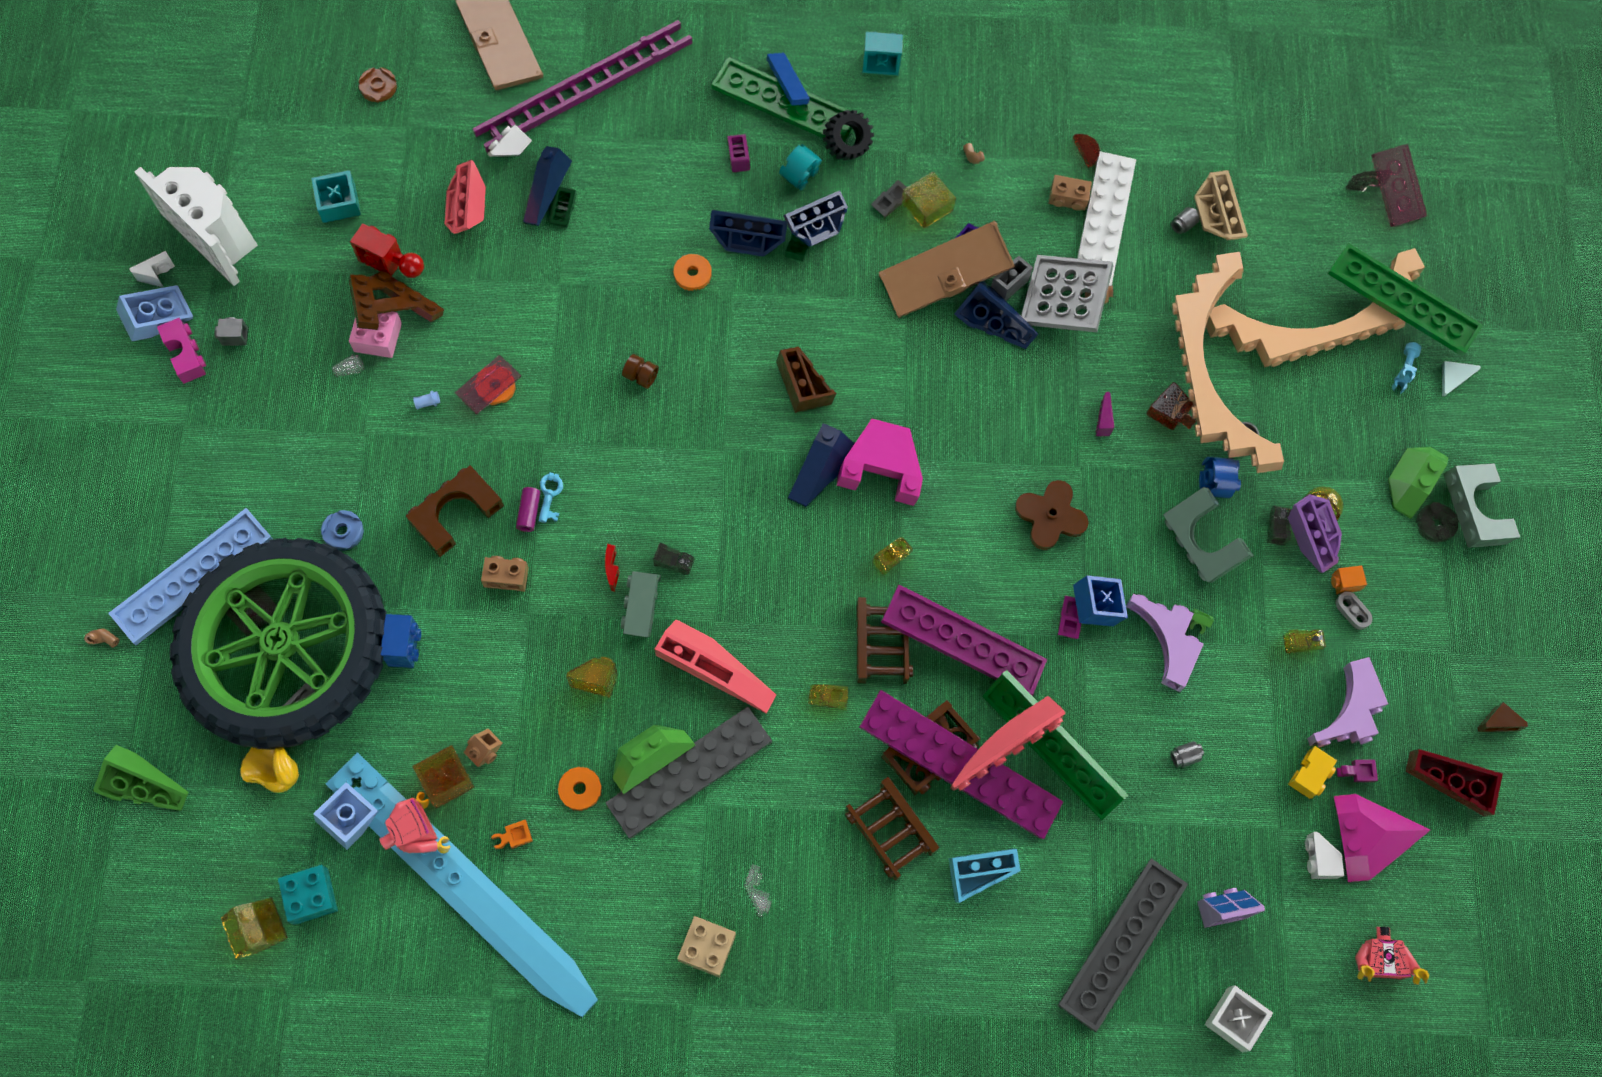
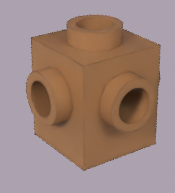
[464,729,502,767]

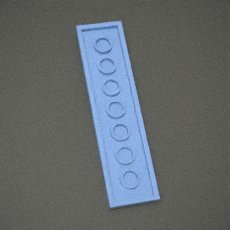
[108,508,273,645]

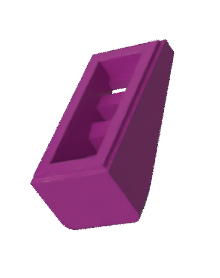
[727,134,750,172]
[1095,392,1114,436]

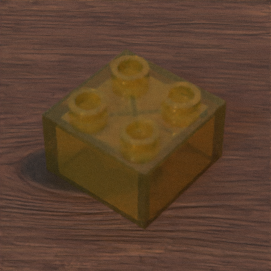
[902,171,956,228]

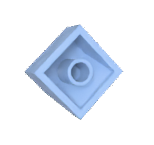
[313,782,378,850]

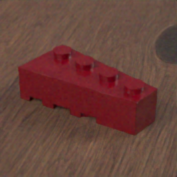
[1405,749,1503,816]

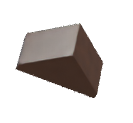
[1477,702,1528,732]

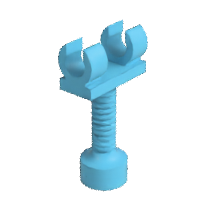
[1392,342,1421,394]

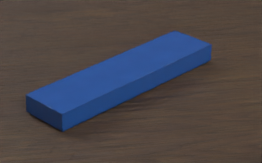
[766,53,810,105]

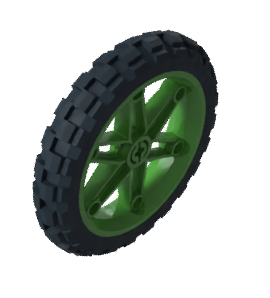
[170,538,387,749]

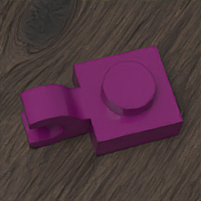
[1336,760,1378,782]

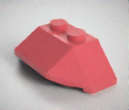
[444,160,486,234]

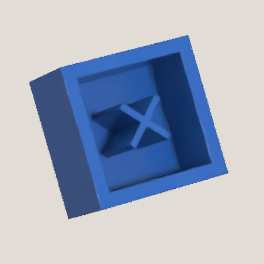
[1073,576,1128,626]
[381,614,421,668]

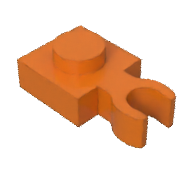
[491,819,533,849]

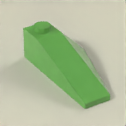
[93,745,189,811]

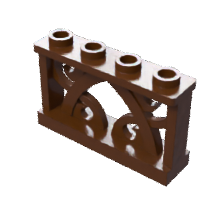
[881,700,980,796]

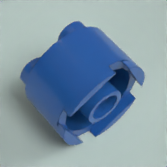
[1199,457,1241,498]

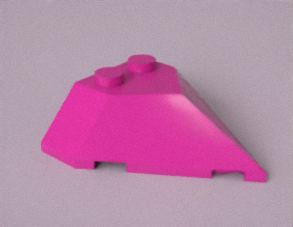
[1334,794,1431,882]

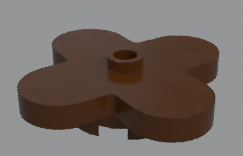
[1015,480,1089,550]

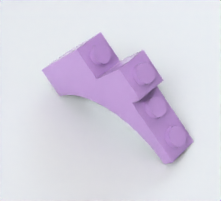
[1126,594,1203,692]
[1307,657,1388,747]

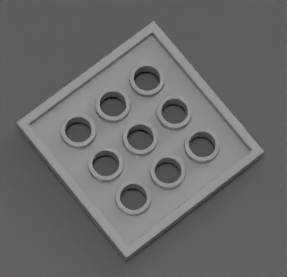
[1021,255,1113,332]

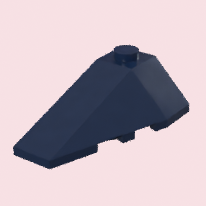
[954,281,1038,349]
[788,423,854,507]

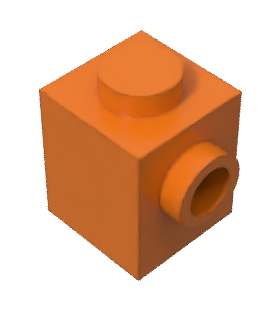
[1331,565,1367,594]

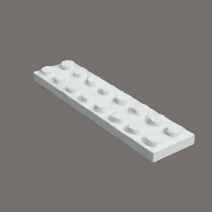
[1073,151,1136,286]

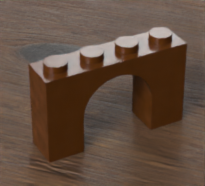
[406,465,504,557]

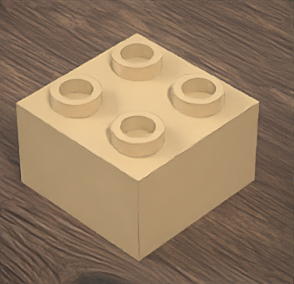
[678,916,736,978]

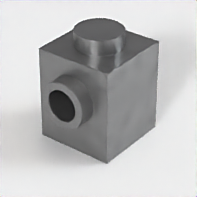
[214,317,248,346]

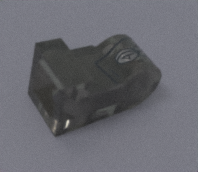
[1267,505,1291,546]
[653,543,695,575]

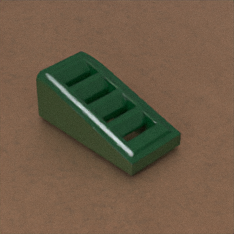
[548,187,577,228]

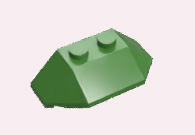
[1388,447,1448,519]
[613,725,695,794]

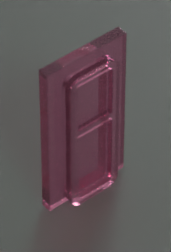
[455,355,521,415]

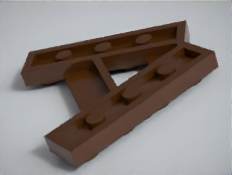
[349,270,444,330]

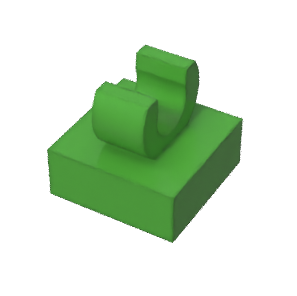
[1189,608,1214,634]

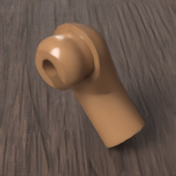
[963,143,985,164]

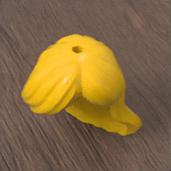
[240,747,299,793]

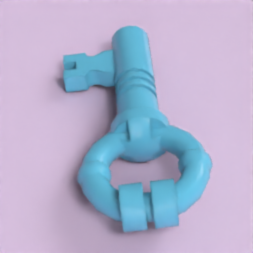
[538,472,563,523]

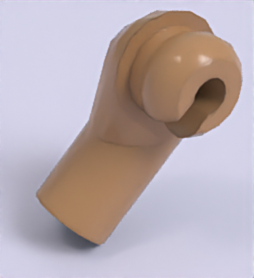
[84,629,120,647]

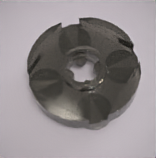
[1416,502,1459,543]

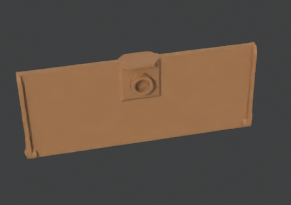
[455,0,544,90]
[879,221,1015,318]

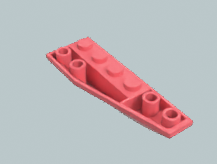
[655,620,777,714]
[951,696,1066,791]

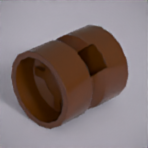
[622,354,659,389]

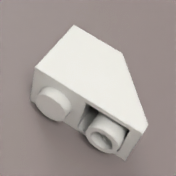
[488,125,532,157]
[1305,832,1344,879]

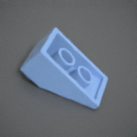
[116,285,193,341]

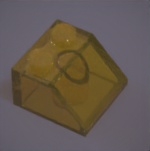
[566,657,618,698]

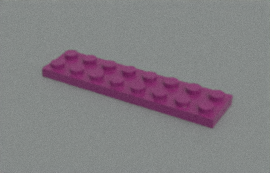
[881,585,1047,696]

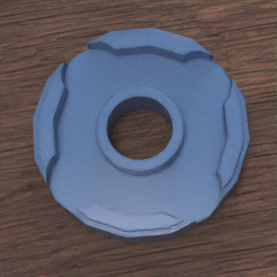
[321,510,364,551]

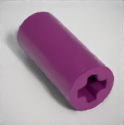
[516,487,541,532]

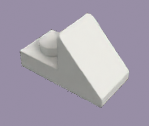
[129,251,175,287]

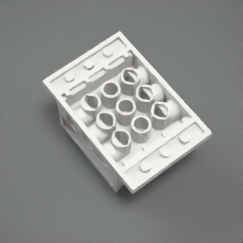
[134,167,258,286]

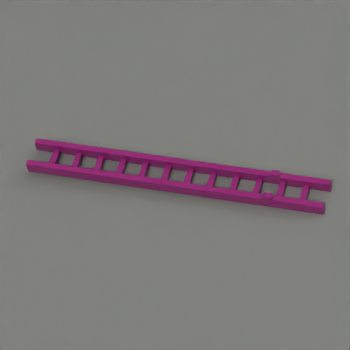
[472,20,692,153]

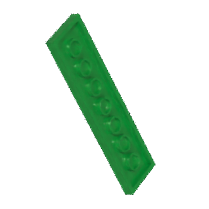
[711,57,853,144]
[1328,243,1483,357]
[982,670,1128,820]

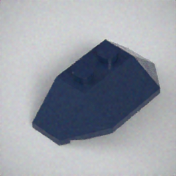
[783,190,848,247]
[709,210,787,257]

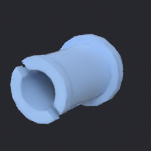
[413,391,440,410]

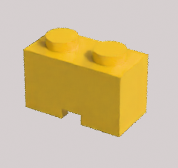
[1288,746,1337,799]

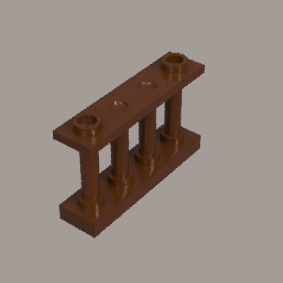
[857,597,913,684]
[845,777,940,881]

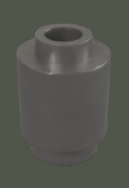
[1171,207,1200,234]
[1170,741,1204,768]

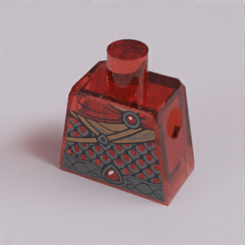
[1146,382,1197,430]

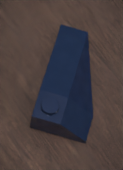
[523,146,572,226]

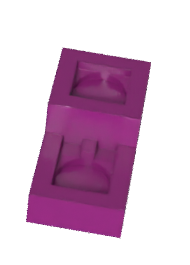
[1058,595,1082,639]

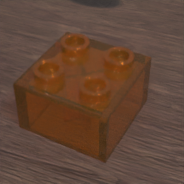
[412,745,475,808]

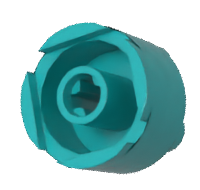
[779,144,822,190]

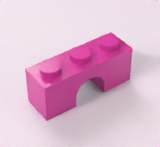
[157,317,206,384]

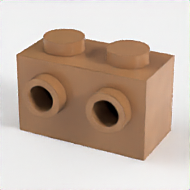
[1048,175,1092,211]
[481,556,529,591]

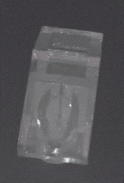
[745,864,772,918]

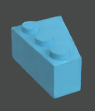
[948,849,1020,903]

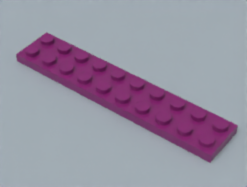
[859,690,1064,839]

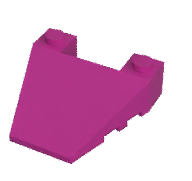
[836,419,923,506]

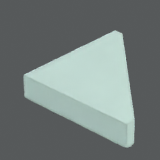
[1442,361,1480,396]

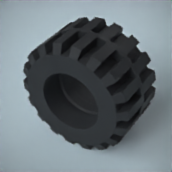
[823,110,874,161]

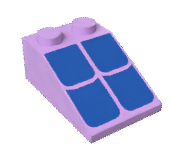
[1197,888,1265,928]

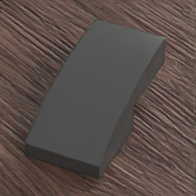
[871,180,912,217]

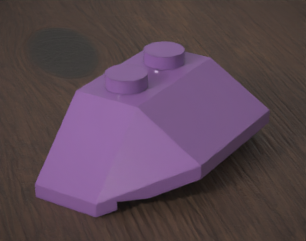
[1288,494,1342,573]

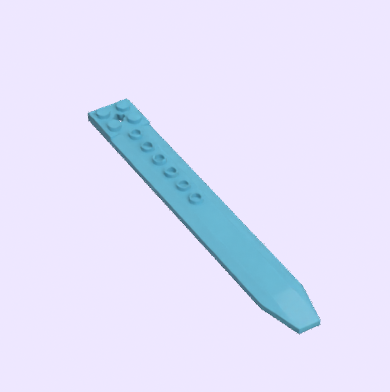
[326,752,598,1017]

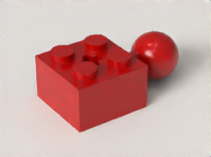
[350,223,424,278]

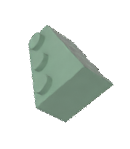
[621,571,661,637]

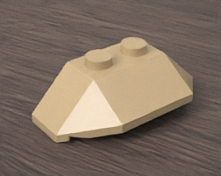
[1194,170,1248,240]

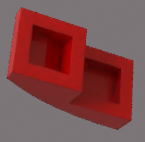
[605,544,620,592]

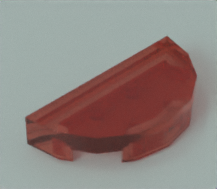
[1073,134,1100,168]

